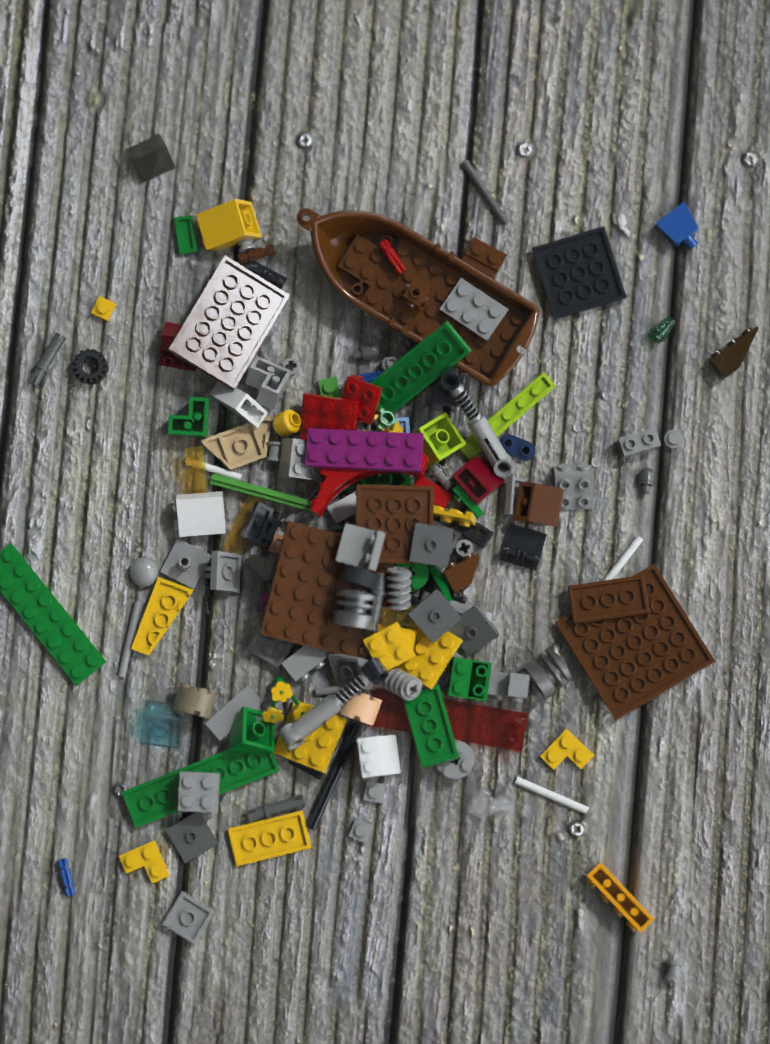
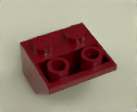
[158,321,197,372]
[452,453,505,505]

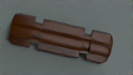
[238,244,275,264]

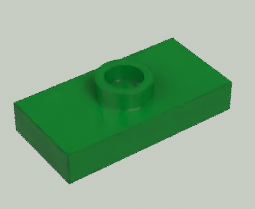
[428,565,453,602]

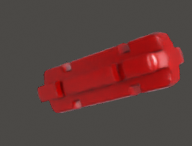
[379,239,406,275]

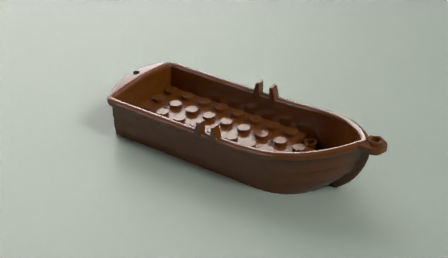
[297,208,540,386]

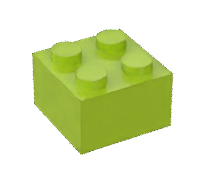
[413,412,466,468]

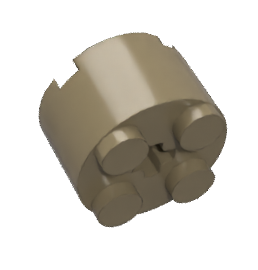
[173,683,216,719]

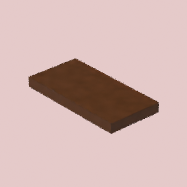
[568,575,650,625]

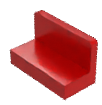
[414,476,453,509]

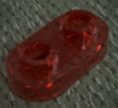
[510,714,528,753]

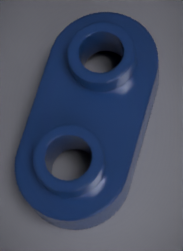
[499,434,535,461]

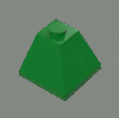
[229,706,275,754]

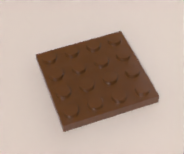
[355,484,434,564]

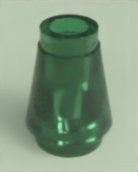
[648,316,676,344]

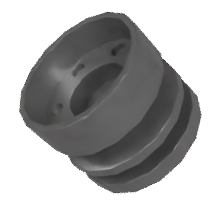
[332,589,378,630]
[522,647,573,699]

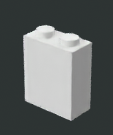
[173,491,226,537]

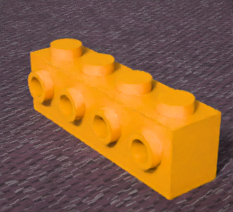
[585,862,655,933]

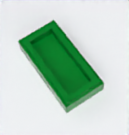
[174,215,198,256]

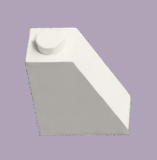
[210,382,269,428]

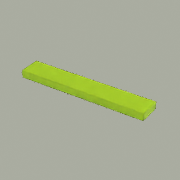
[460,372,556,460]

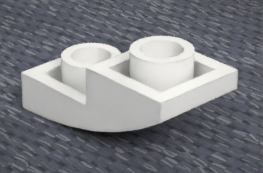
[327,491,356,524]

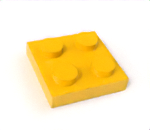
[363,621,416,671]

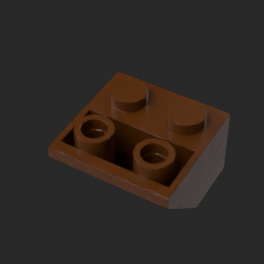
[513,482,564,527]
[443,553,480,595]

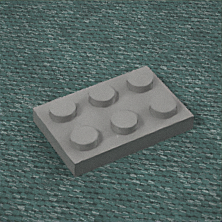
[440,278,509,342]

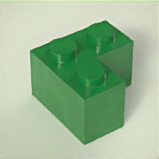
[168,397,210,439]

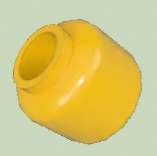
[273,409,301,437]

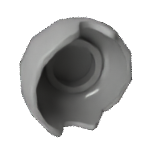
[130,556,159,587]

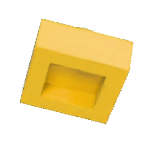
[91,296,117,322]

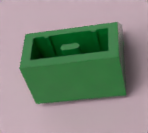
[447,657,492,701]

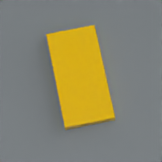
[227,810,312,867]

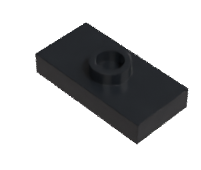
[451,514,494,549]

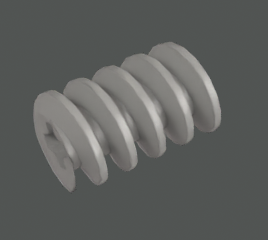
[387,567,411,610]
[380,667,422,701]

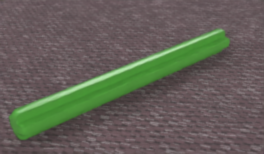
[210,474,312,513]

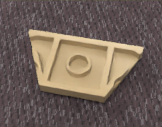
[201,415,271,470]

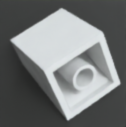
[357,735,401,778]

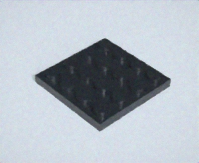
[531,226,627,321]

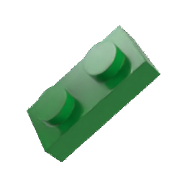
[452,484,484,519]

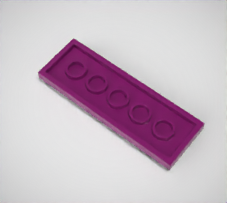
[305,428,424,473]

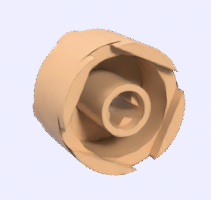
[338,692,382,726]

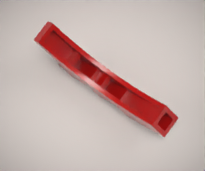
[310,454,430,518]

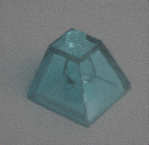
[141,700,182,749]

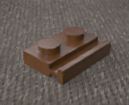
[461,237,507,279]

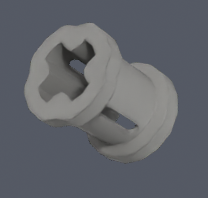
[266,441,282,463]
[455,539,473,558]
[664,960,684,982]

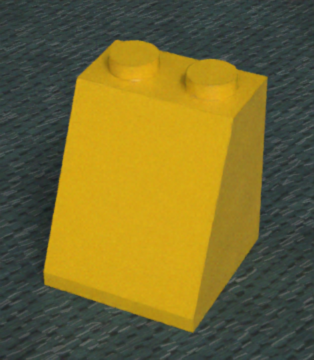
[196,199,262,252]

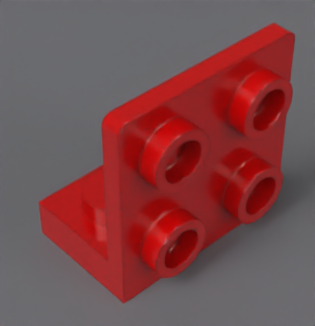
[341,375,382,424]

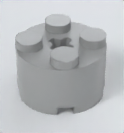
[436,740,474,779]

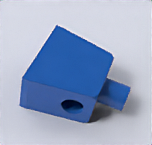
[654,202,699,250]

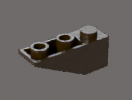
[709,326,759,380]

